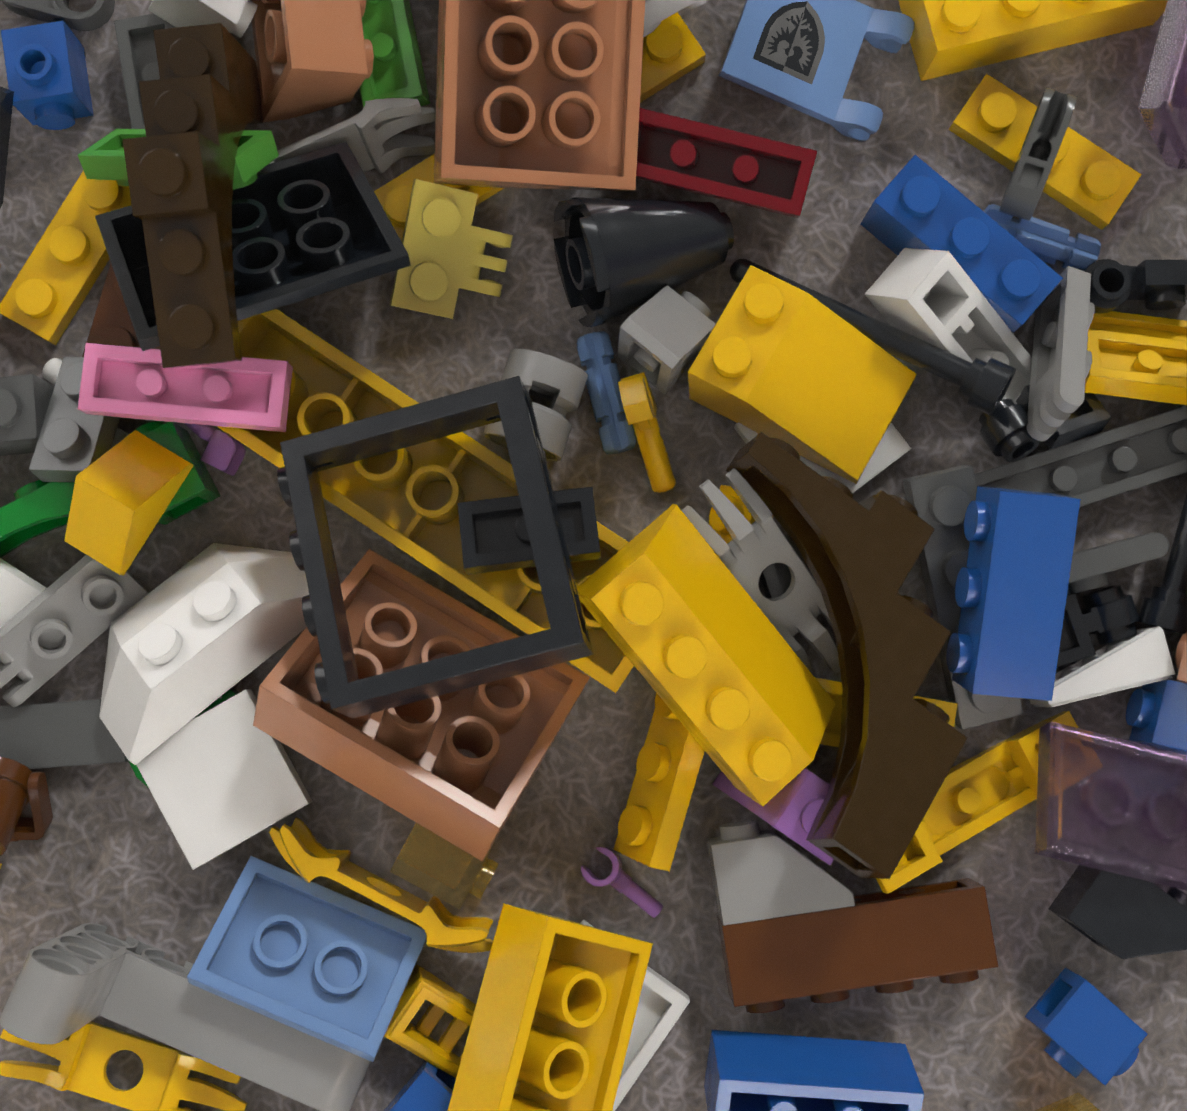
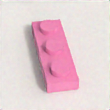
[78,343,293,432]

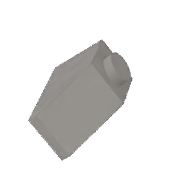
[617,285,716,395]
[706,820,855,926]

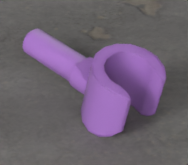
[184,423,246,476]
[581,847,663,918]

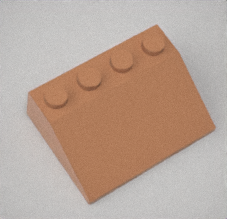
[434,0,645,191]
[253,549,590,862]

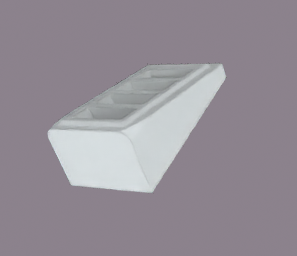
[1029,626,1175,707]

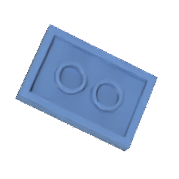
[187,856,427,1062]

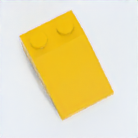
[688,265,917,484]

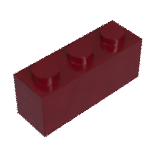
[636,108,817,218]

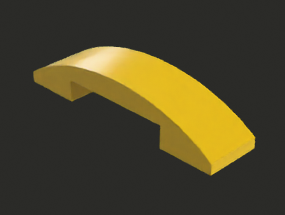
[876,711,1100,894]

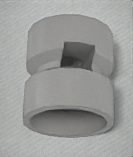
[483,349,588,461]

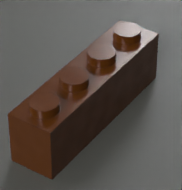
[717,878,998,1013]

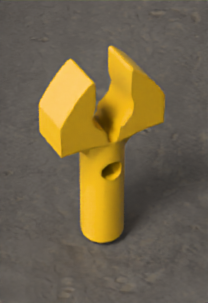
[618,372,676,493]

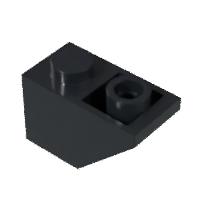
[1048,847,1187,959]

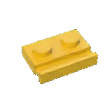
[1085,311,1187,405]

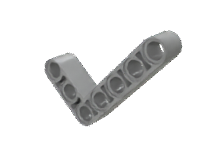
[0,923,371,1111]

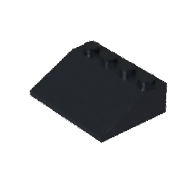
[95,142,411,351]

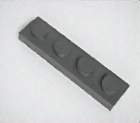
[903,464,1023,730]

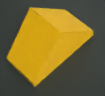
[64,430,194,576]

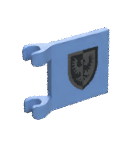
[719,0,914,141]

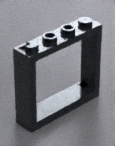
[277,376,594,718]

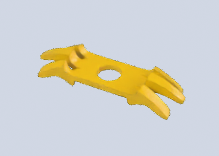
[269,817,494,953]
[0,1021,247,1111]

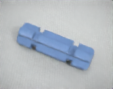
[984,204,1101,271]
[576,331,636,454]

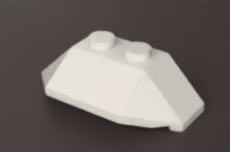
[99,543,309,765]

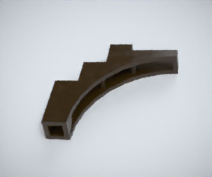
[122,23,263,368]
[726,432,968,879]

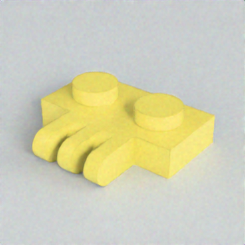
[390,179,513,319]

